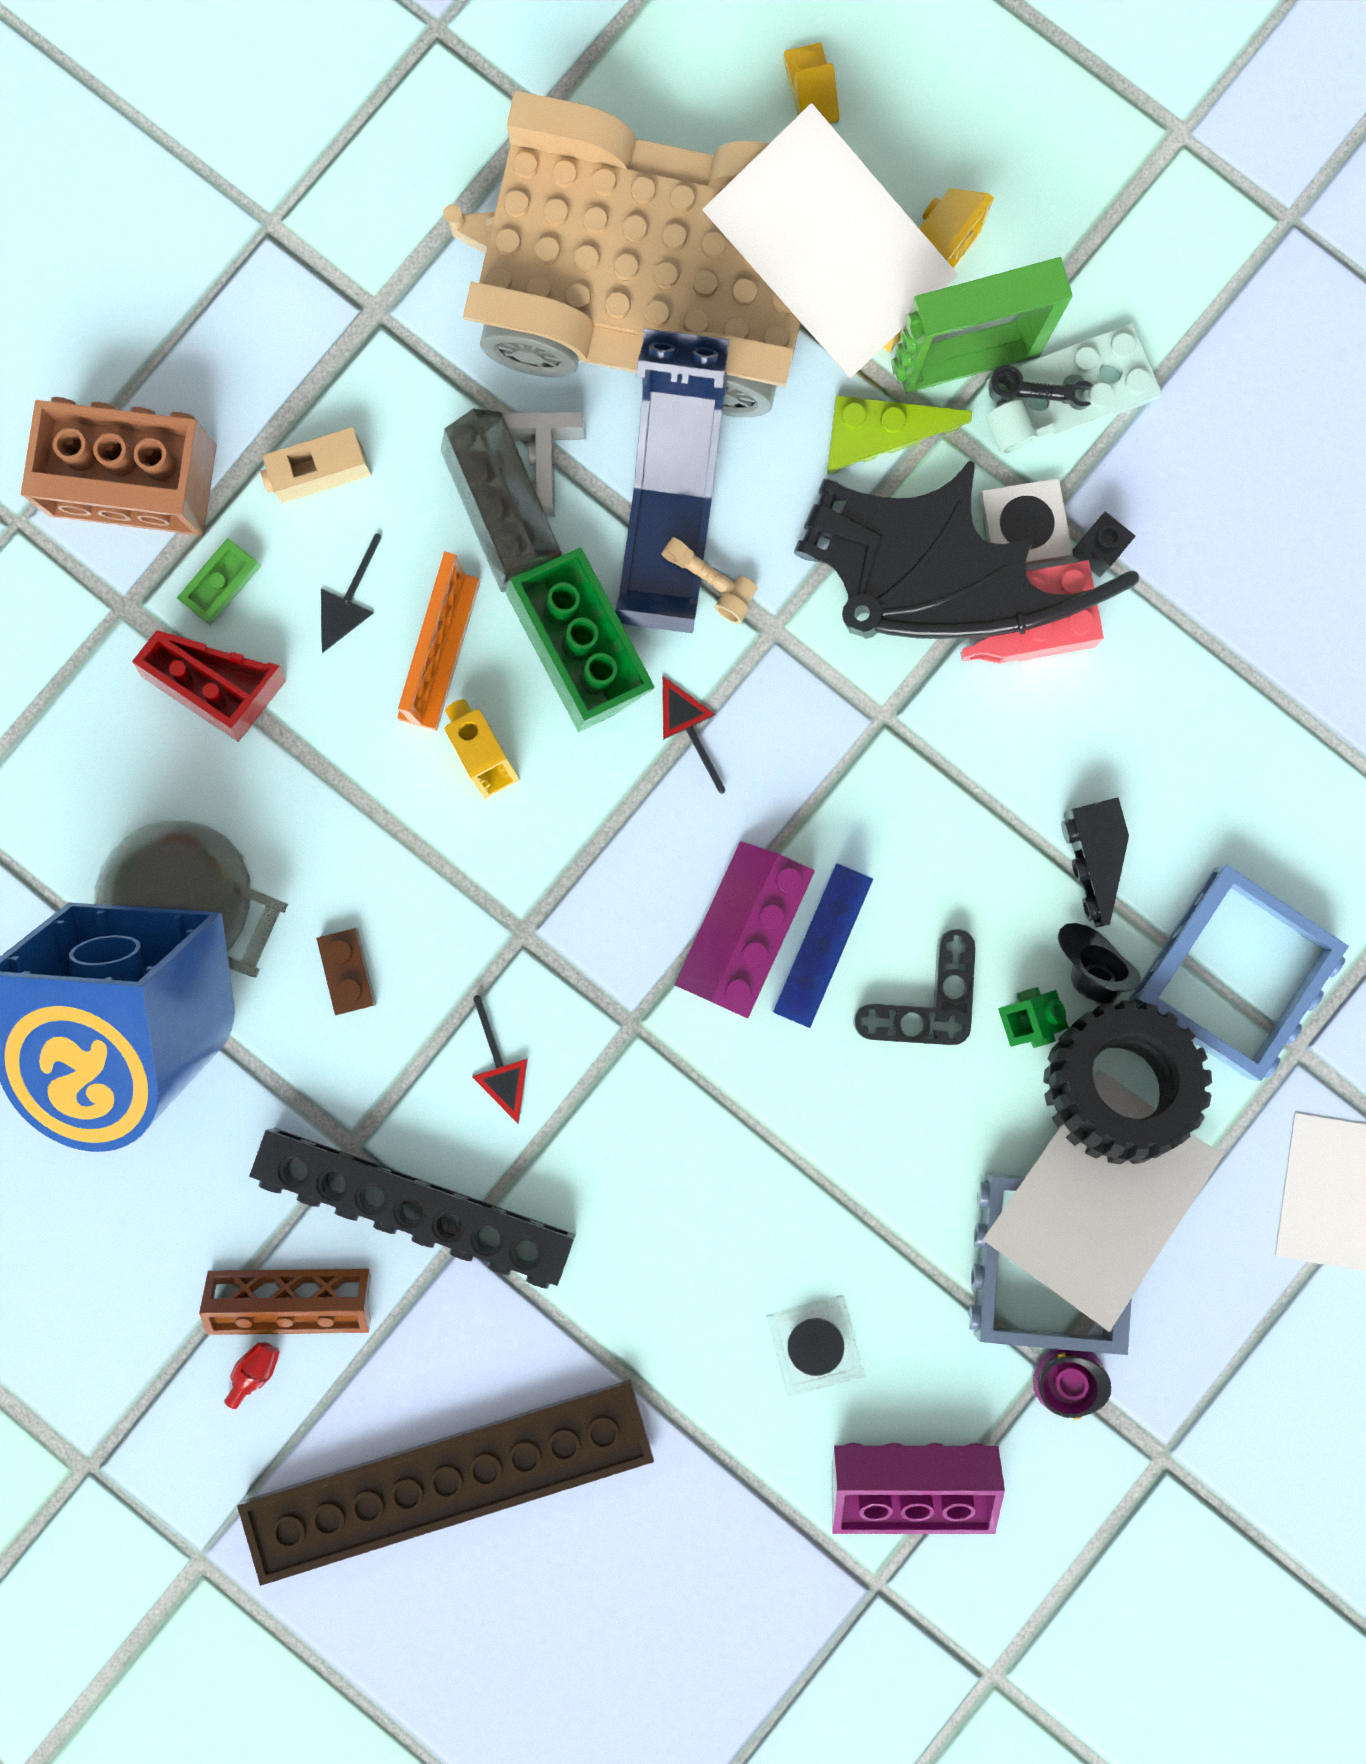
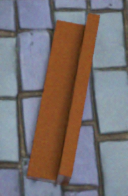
[199,1269,371,1335]

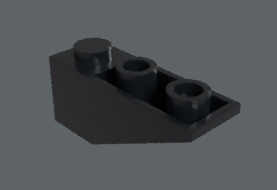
[1061,797,1129,928]

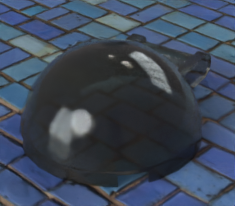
[94,821,289,978]

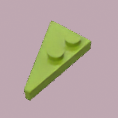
[827,395,973,474]

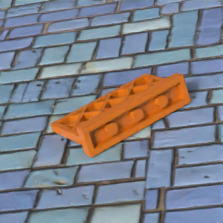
[397,551,481,731]

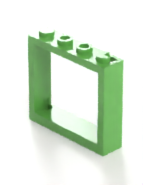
[891,256,1073,394]

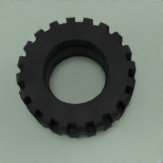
[1043,1000,1213,1164]

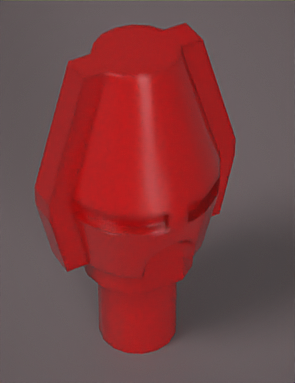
[224,1342,280,1409]

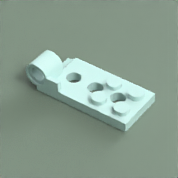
[985,323,1162,455]

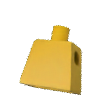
[444,699,519,799]

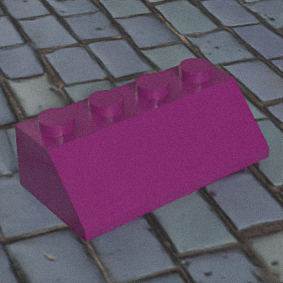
[674,841,815,1019]
[832,1443,1005,1534]

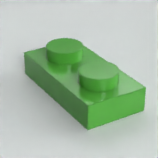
[177,538,261,626]

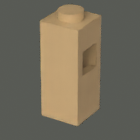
[260,427,372,504]

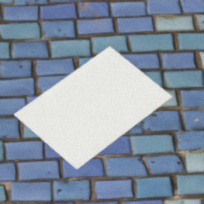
[702,103,958,378]
[983,1070,1223,1332]
[1275,1113,1366,1271]

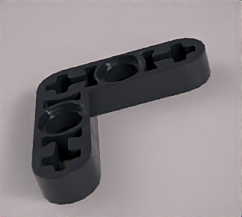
[853,929,976,1045]

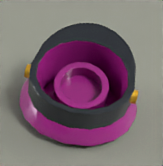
[1033,1349,1112,1420]

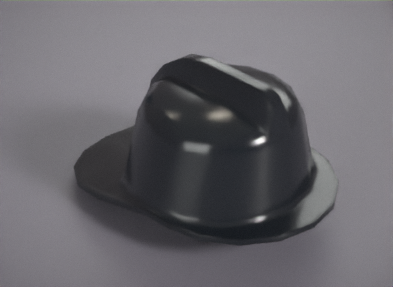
[1057,923,1141,1005]

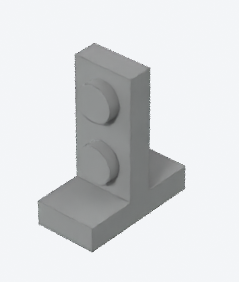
[503,412,585,517]

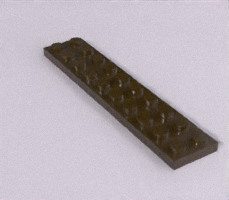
[237,1379,655,1586]

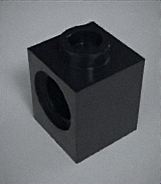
[1072,511,1136,578]

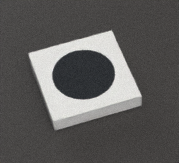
[979,478,1073,565]

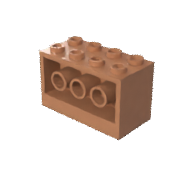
[20,397,217,536]

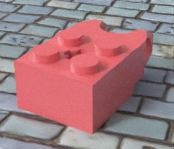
[960,560,1104,664]

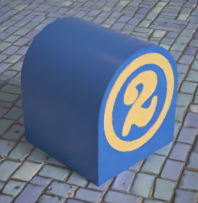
[0,902,235,1152]

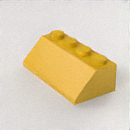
[883,188,994,353]

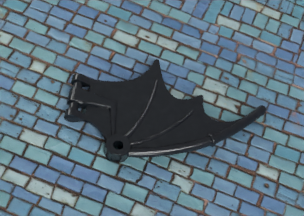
[794,461,1140,639]

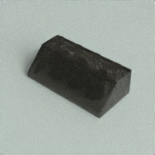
[440,408,563,592]

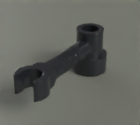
[988,365,1093,410]

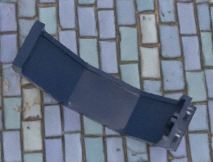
[615,328,729,633]

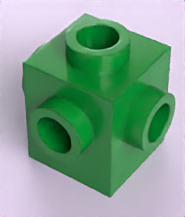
[998,987,1069,1048]

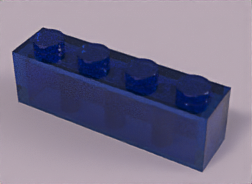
[770,863,873,1029]

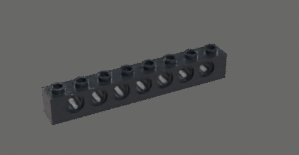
[249,1127,576,1289]

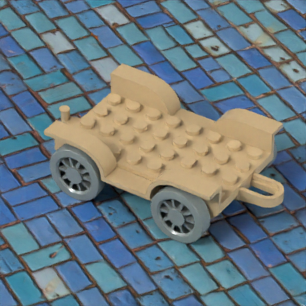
[443,90,801,417]

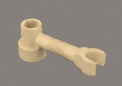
[661,537,758,624]

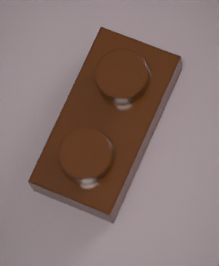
[316,928,377,1016]

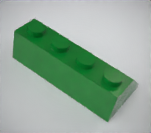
[506,547,655,733]

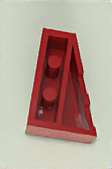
[132,630,286,743]

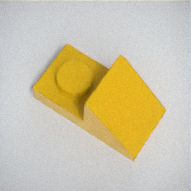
[783,42,840,124]

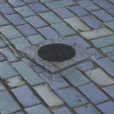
[766,1295,866,1397]

